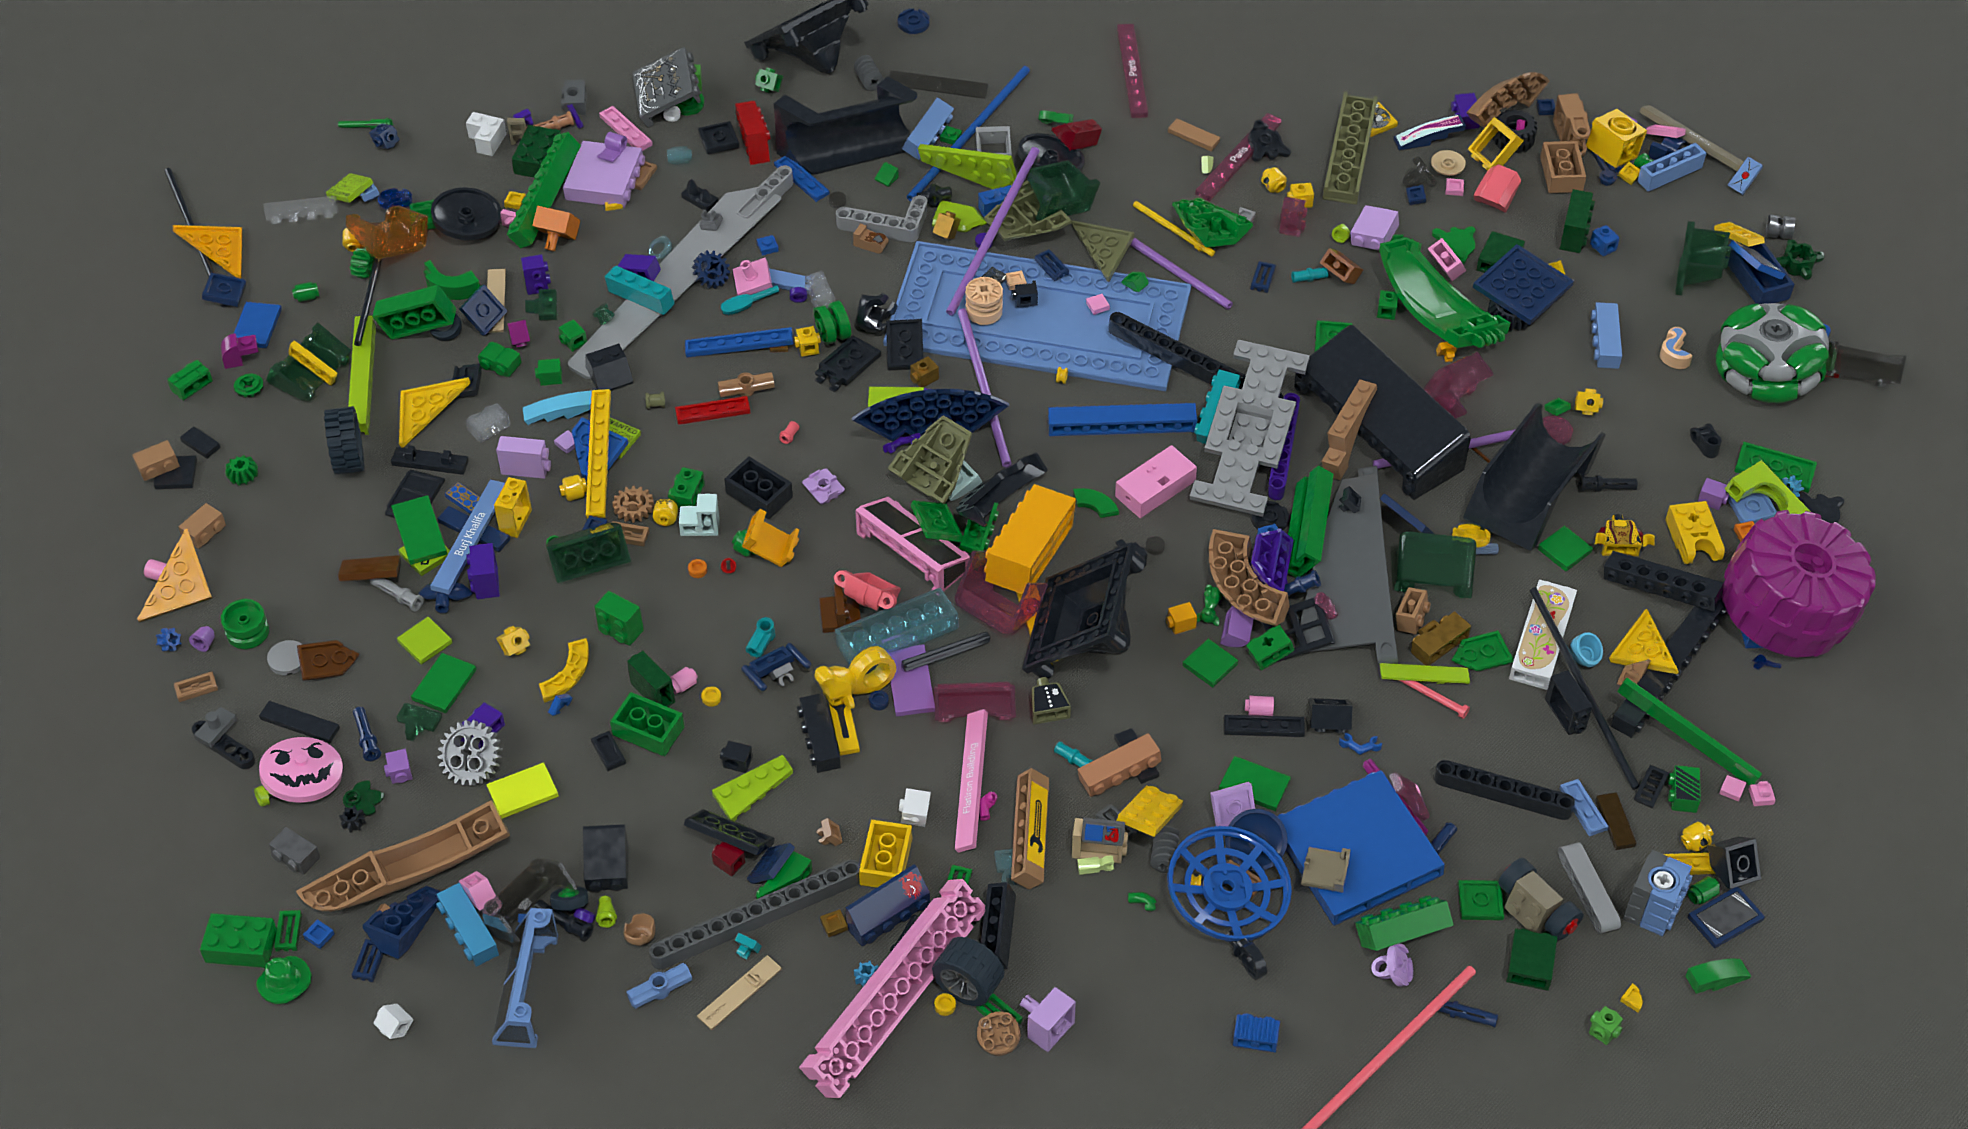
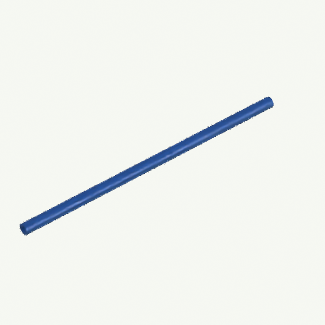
[907,66,1030,201]

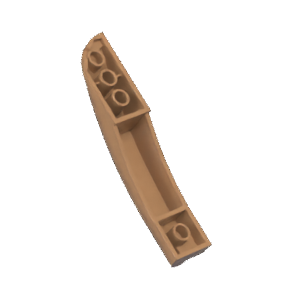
[296,800,510,911]

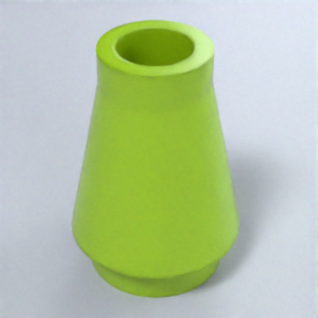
[596,896,617,928]

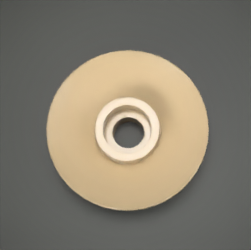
[1431,150,1466,176]

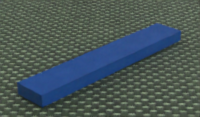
[685,327,794,358]

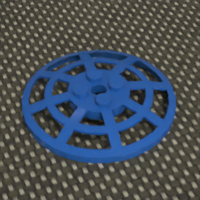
[1167,826,1292,941]

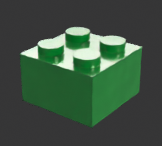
[594,590,644,646]

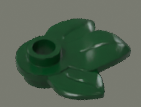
[343,780,384,815]

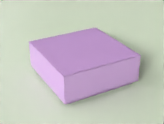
[554,430,575,454]

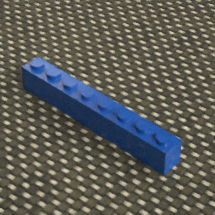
[1048,403,1197,436]

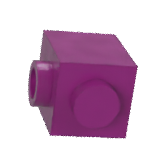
[507,320,530,347]

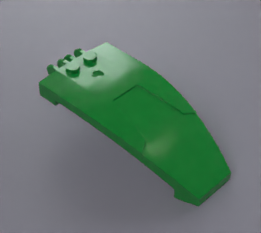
[1379,237,1510,348]

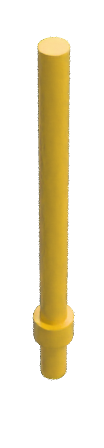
[1133,201,1215,257]

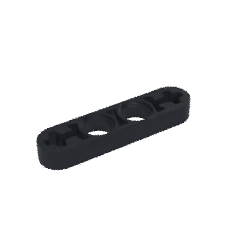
[192,721,255,769]

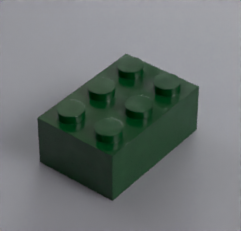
[511,125,561,178]
[1559,189,1595,253]

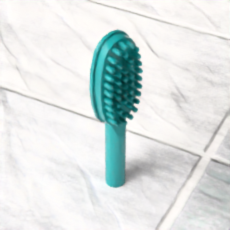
[721,285,779,316]

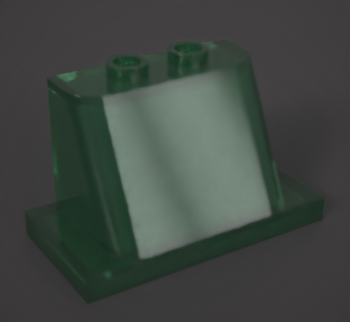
[1028,160,1100,221]
[1675,221,1731,296]

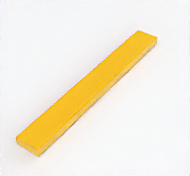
[586,389,611,519]

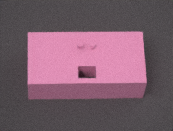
[1115,445,1197,518]

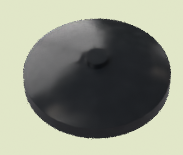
[1018,133,1085,178]
[431,187,501,240]

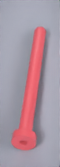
[1398,680,1470,719]

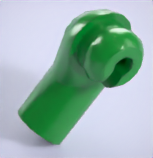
[1128,892,1157,911]

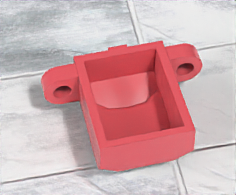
[834,570,901,611]

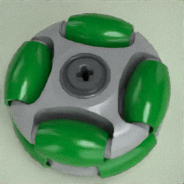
[1716,303,1829,403]

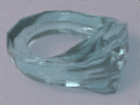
[648,235,672,259]

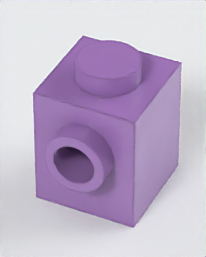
[1698,478,1729,510]
[384,749,412,784]

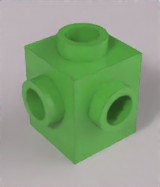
[1589,1006,1623,1045]

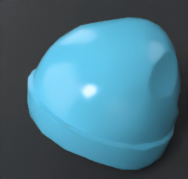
[1570,633,1603,667]

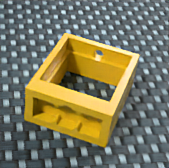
[1468,117,1523,171]
[494,477,532,538]

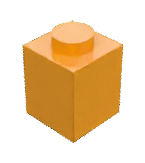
[1165,602,1197,635]

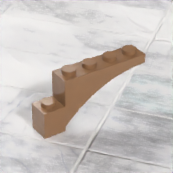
[1321,380,1377,480]

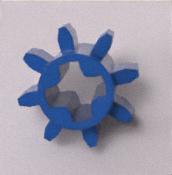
[156,628,181,651]

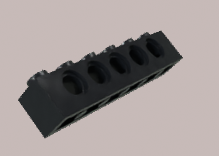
[1604,551,1724,612]

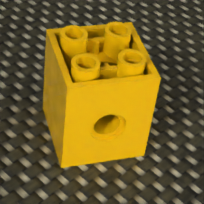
[1586,109,1647,168]

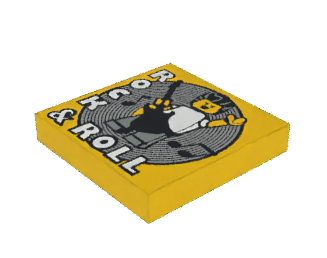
[1370,102,1398,137]

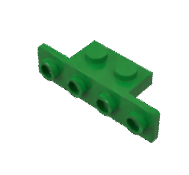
[959,502,999,570]

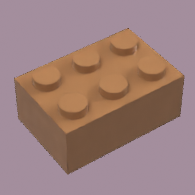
[1540,141,1586,193]

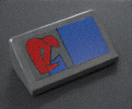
[1081,818,1125,846]

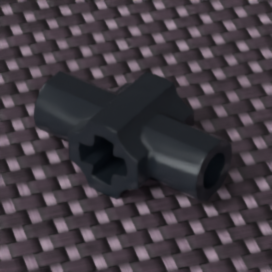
[917,184,953,206]

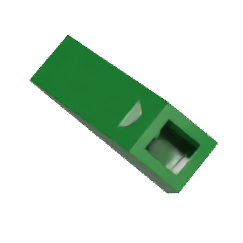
[756,851,812,899]

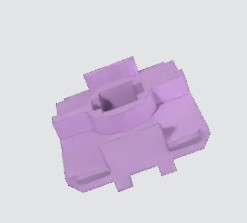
[802,468,845,505]

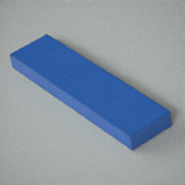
[774,156,830,202]

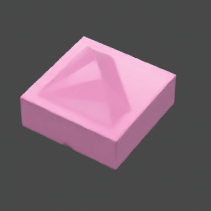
[500,209,516,227]

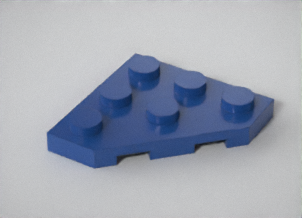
[572,417,629,479]

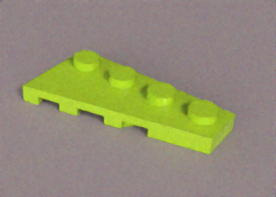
[712,755,793,821]

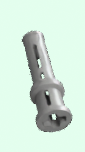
[370,578,424,612]

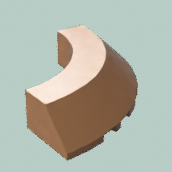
[1467,72,1549,128]
[1209,529,1290,626]

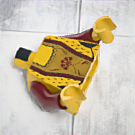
[1594,514,1655,556]

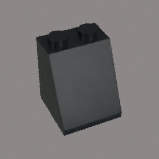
[583,824,629,892]

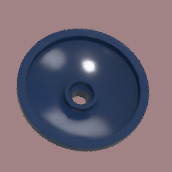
[1225,809,1288,871]

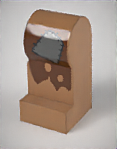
[853,223,889,254]

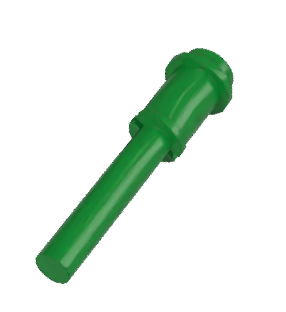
[338,117,393,130]

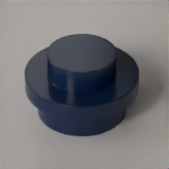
[1599,170,1617,186]

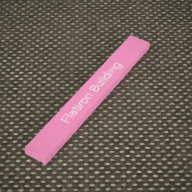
[955,709,988,853]

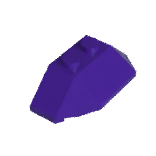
[1251,529,1294,591]

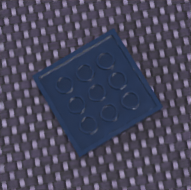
[1473,244,1574,325]

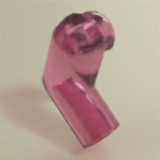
[1315,592,1338,619]

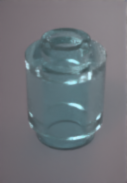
[667,146,692,164]

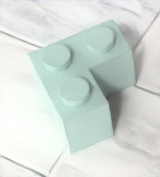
[679,494,720,536]

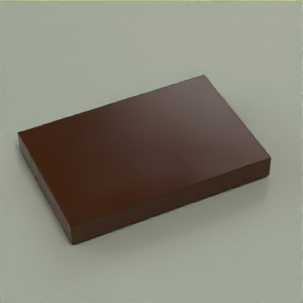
[338,555,401,582]

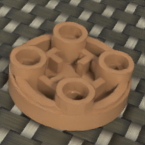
[977,1012,1021,1056]

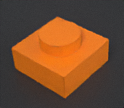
[1734,521,1754,542]

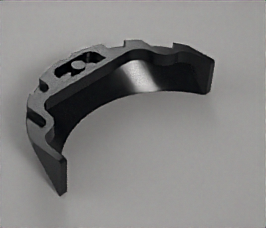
[956,452,1048,527]

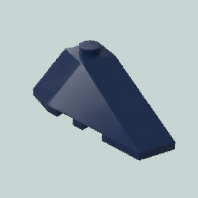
[363,886,441,959]

